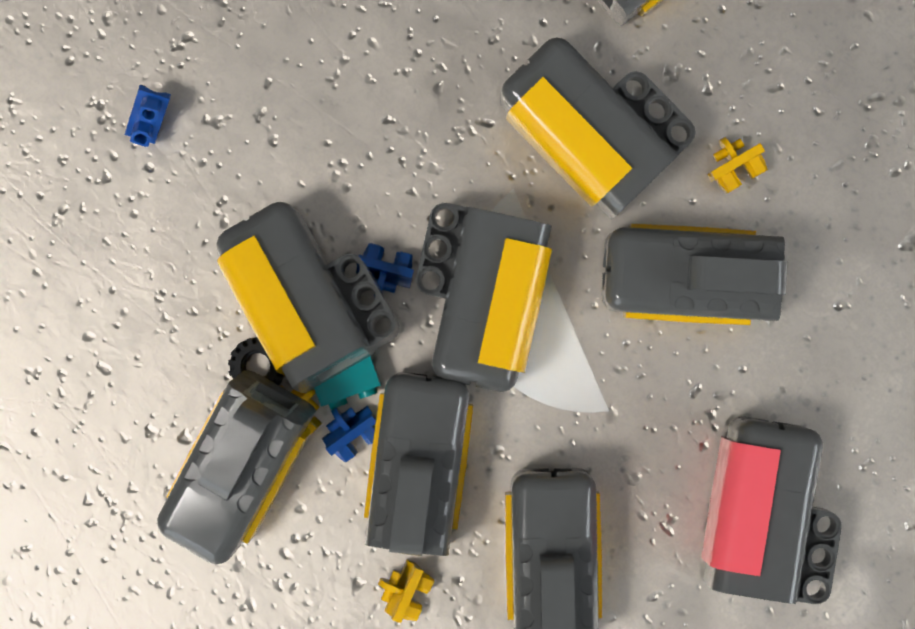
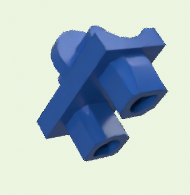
[124,85,171,147]
[355,243,414,297]
[322,405,376,462]

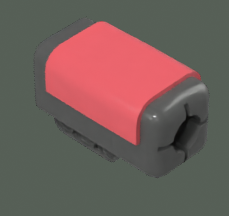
[701,417,842,604]

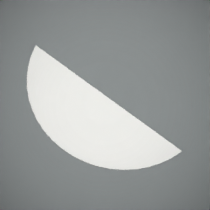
[492,189,609,413]

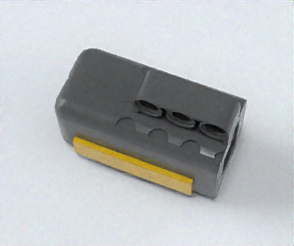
[500,37,696,219]
[216,202,400,393]
[416,203,552,392]
[601,224,788,325]
[156,370,316,565]
[364,372,473,556]
[505,468,602,629]

